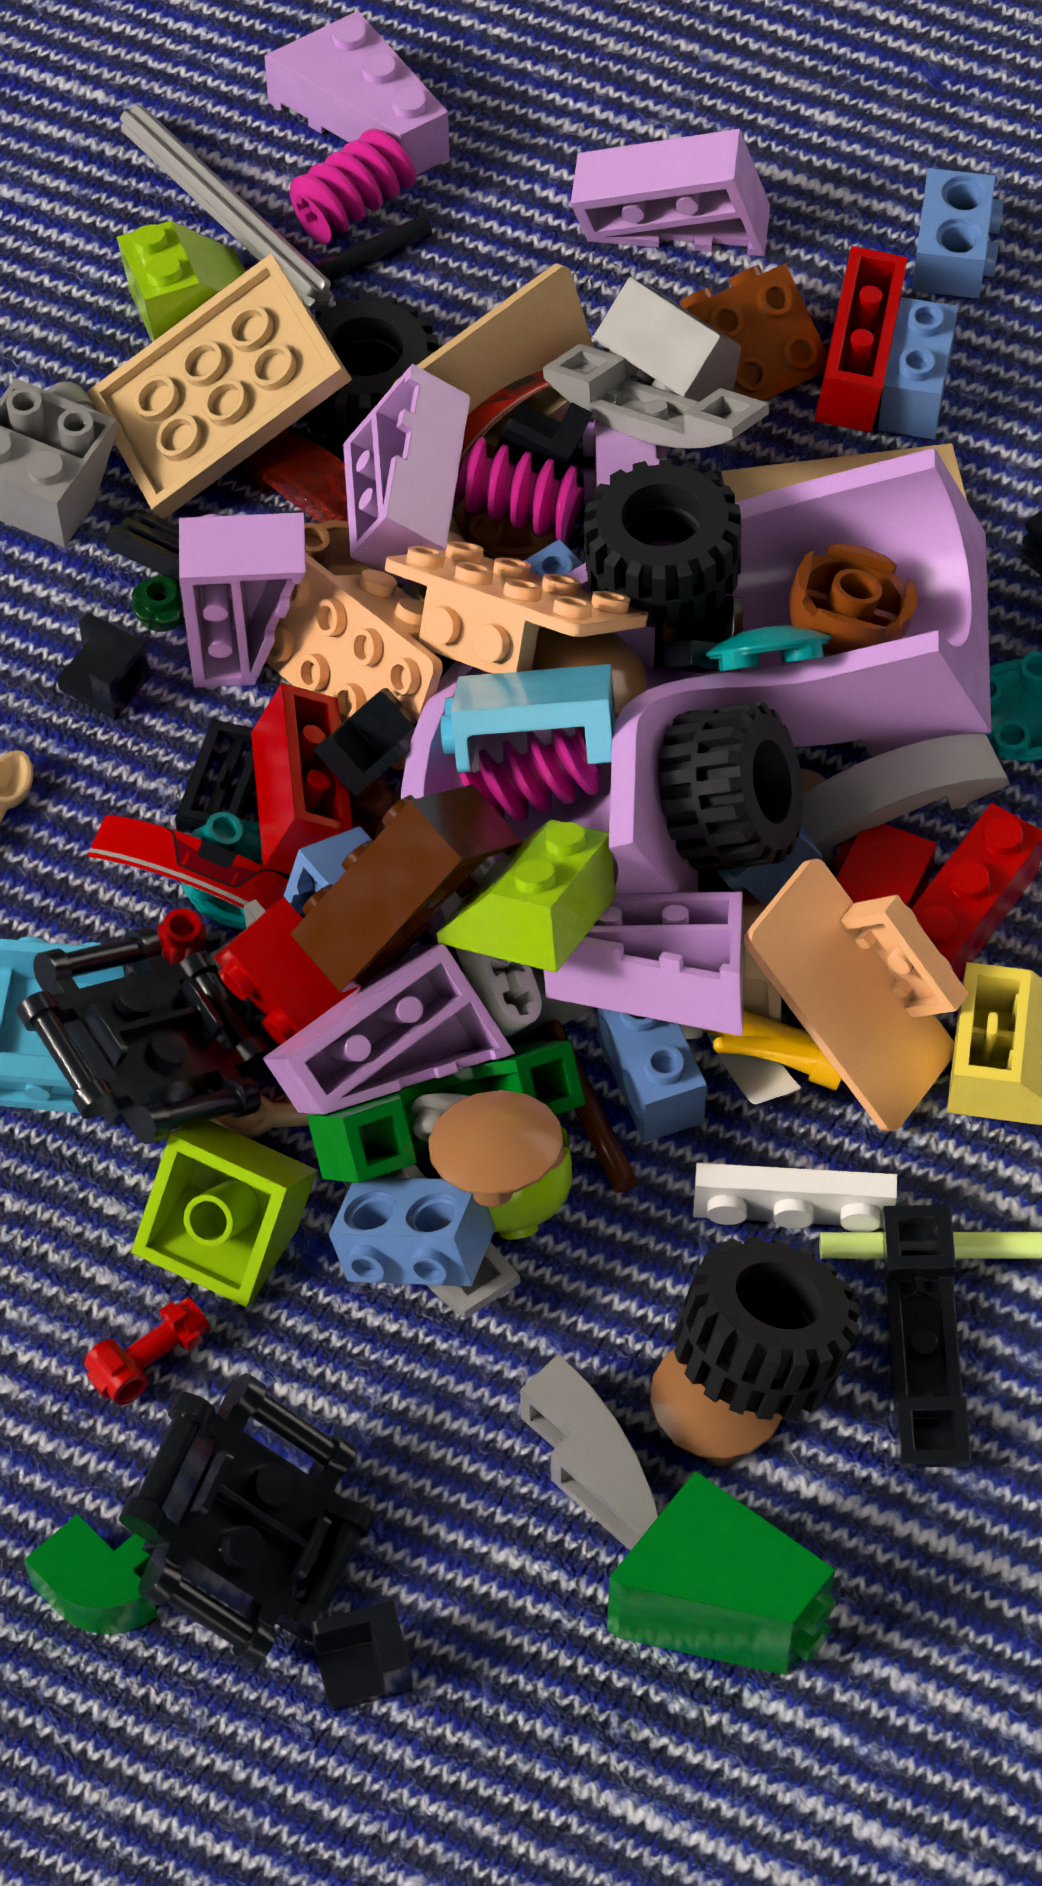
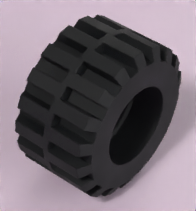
[301,294,439,447]
[584,459,741,628]
[658,702,803,872]
[673,1236,860,1420]

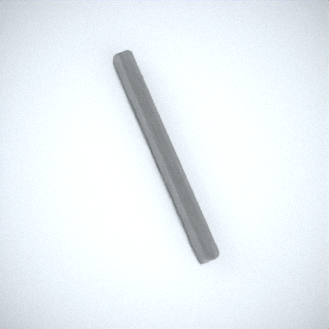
[120,105,332,308]

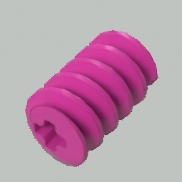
[290,128,416,244]
[453,436,585,544]
[459,726,601,822]

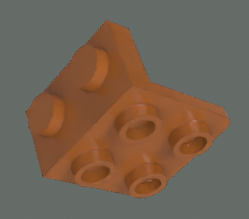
[679,263,828,401]

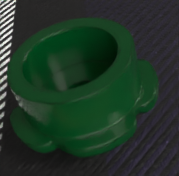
[131,575,185,632]

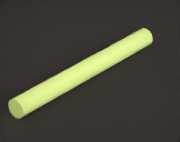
[819,1232,1042,1259]

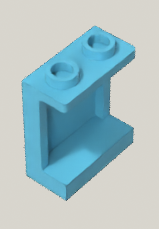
[441,664,616,773]
[0,937,129,1113]

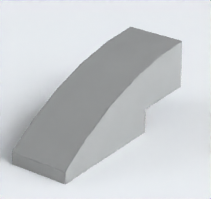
[520,1353,658,1551]

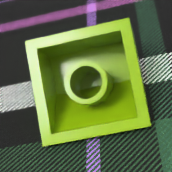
[116,221,246,342]
[437,819,616,973]
[131,1120,318,1307]

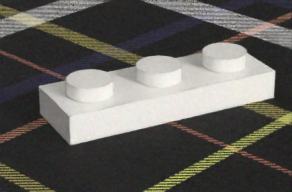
[693,1163,897,1232]

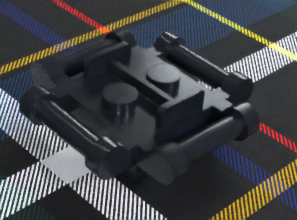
[16,926,273,1144]
[119,1373,376,1666]

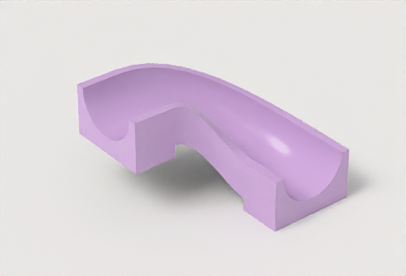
[401,448,991,969]

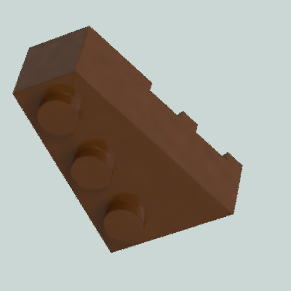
[290,784,523,993]

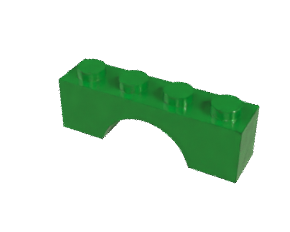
[306,1040,586,1183]

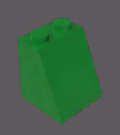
[607,1471,836,1675]

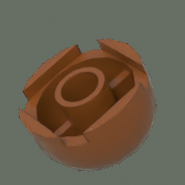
[789,543,918,658]

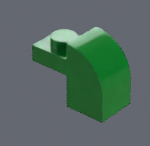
[24,1514,158,1635]

